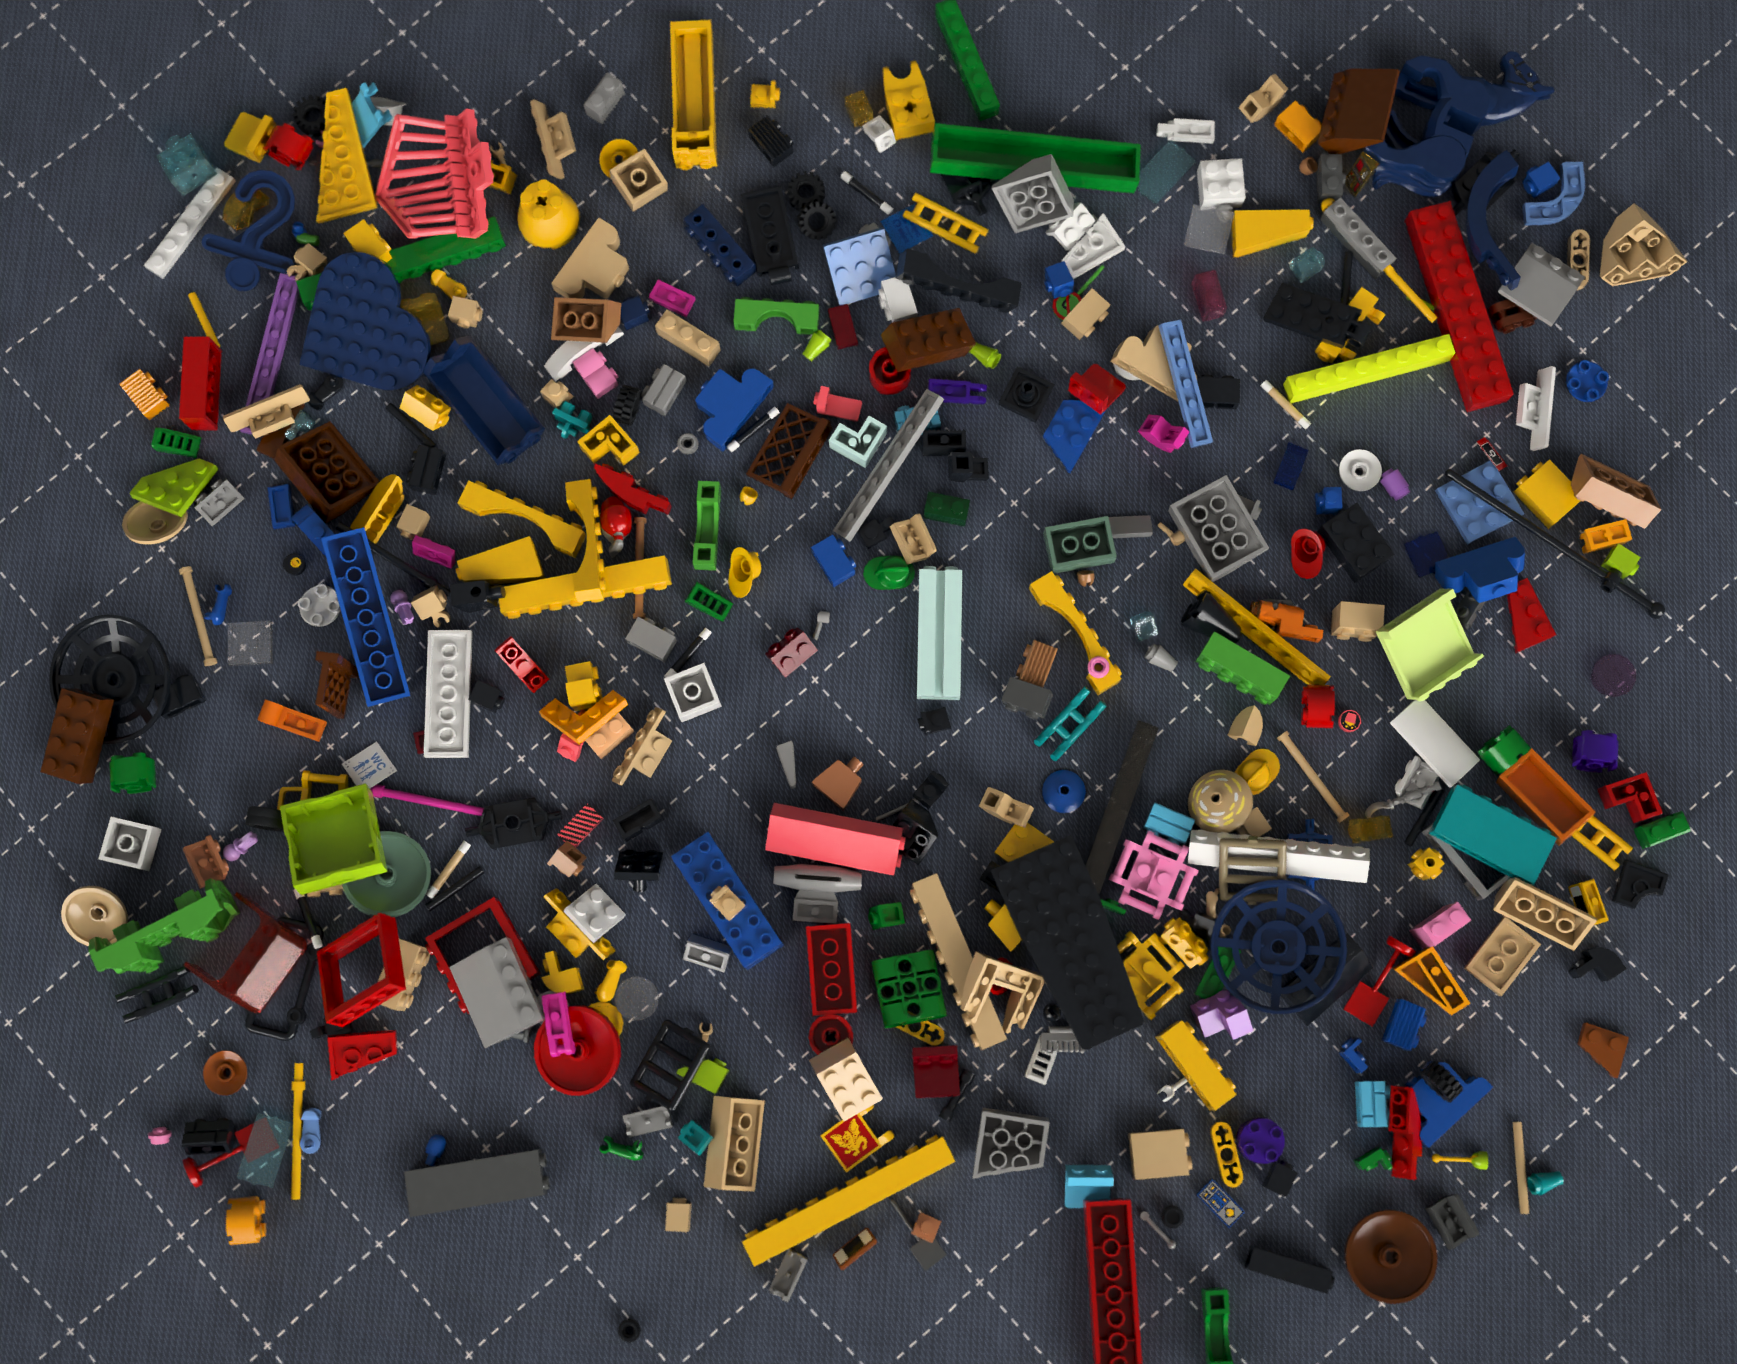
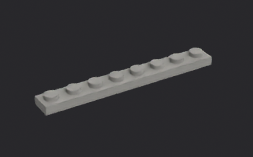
[833,389,944,542]

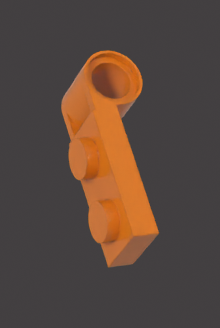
[257,700,327,742]

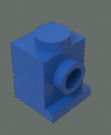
[1315,487,1343,515]

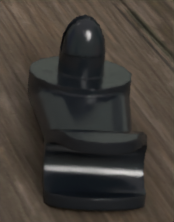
[308,374,344,411]

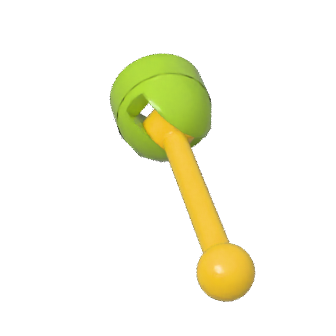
[1432,1151,1488,1170]

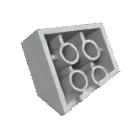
[972,1107,1050,1179]

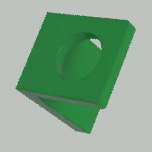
[1100,898,1126,916]

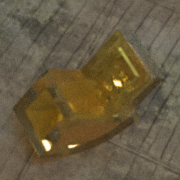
[222,190,270,231]
[1348,816,1393,844]

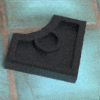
[1612,860,1669,909]

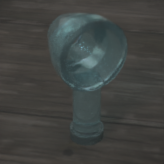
[285,410,315,440]

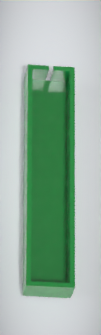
[930,123,1141,193]

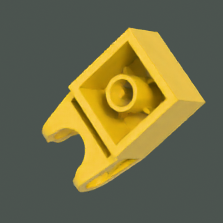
[883,60,935,140]

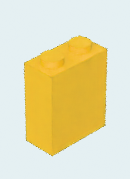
[1513,459,1580,529]

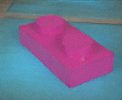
[649,280,696,317]
[412,535,455,569]

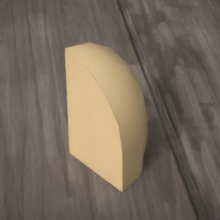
[1227,705,1263,746]

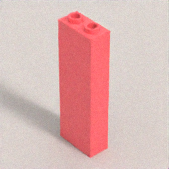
[765,803,906,876]

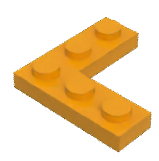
[539,690,628,745]

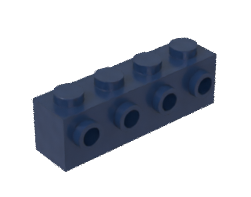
[683,204,756,287]

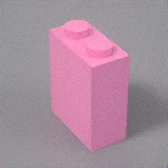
[1409,902,1471,949]

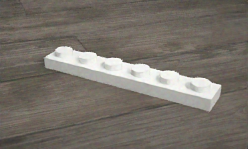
[144,168,236,279]

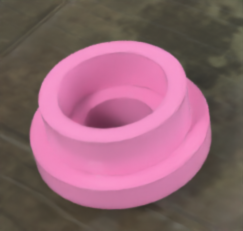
[1087,656,1109,678]
[148,1127,172,1145]

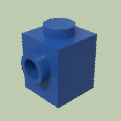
[1522,161,1560,199]
[1044,261,1074,299]

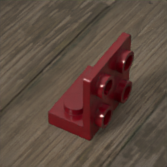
[912,1045,960,1098]

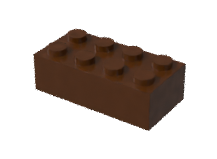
[881,308,976,372]
[40,688,114,784]

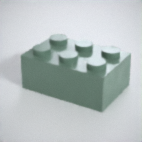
[1043,516,1117,574]

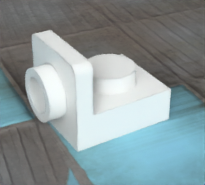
[863,115,896,153]

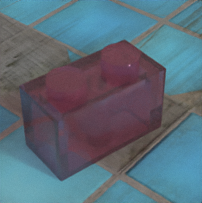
[1192,270,1227,322]

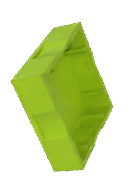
[280,783,388,895]

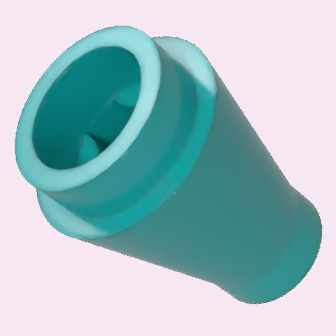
[1527,1171,1564,1196]

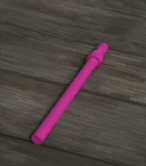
[370,784,484,816]

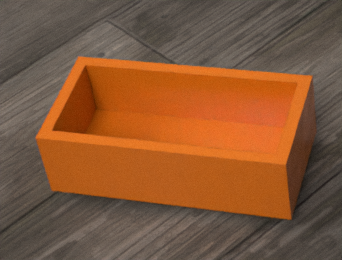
[1496,748,1596,846]

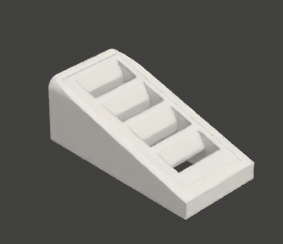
[1024,1036,1058,1085]

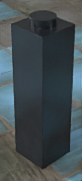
[1244,1246,1335,1294]

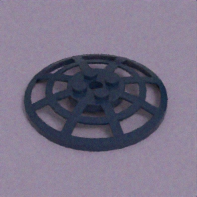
[1211,880,1347,1014]

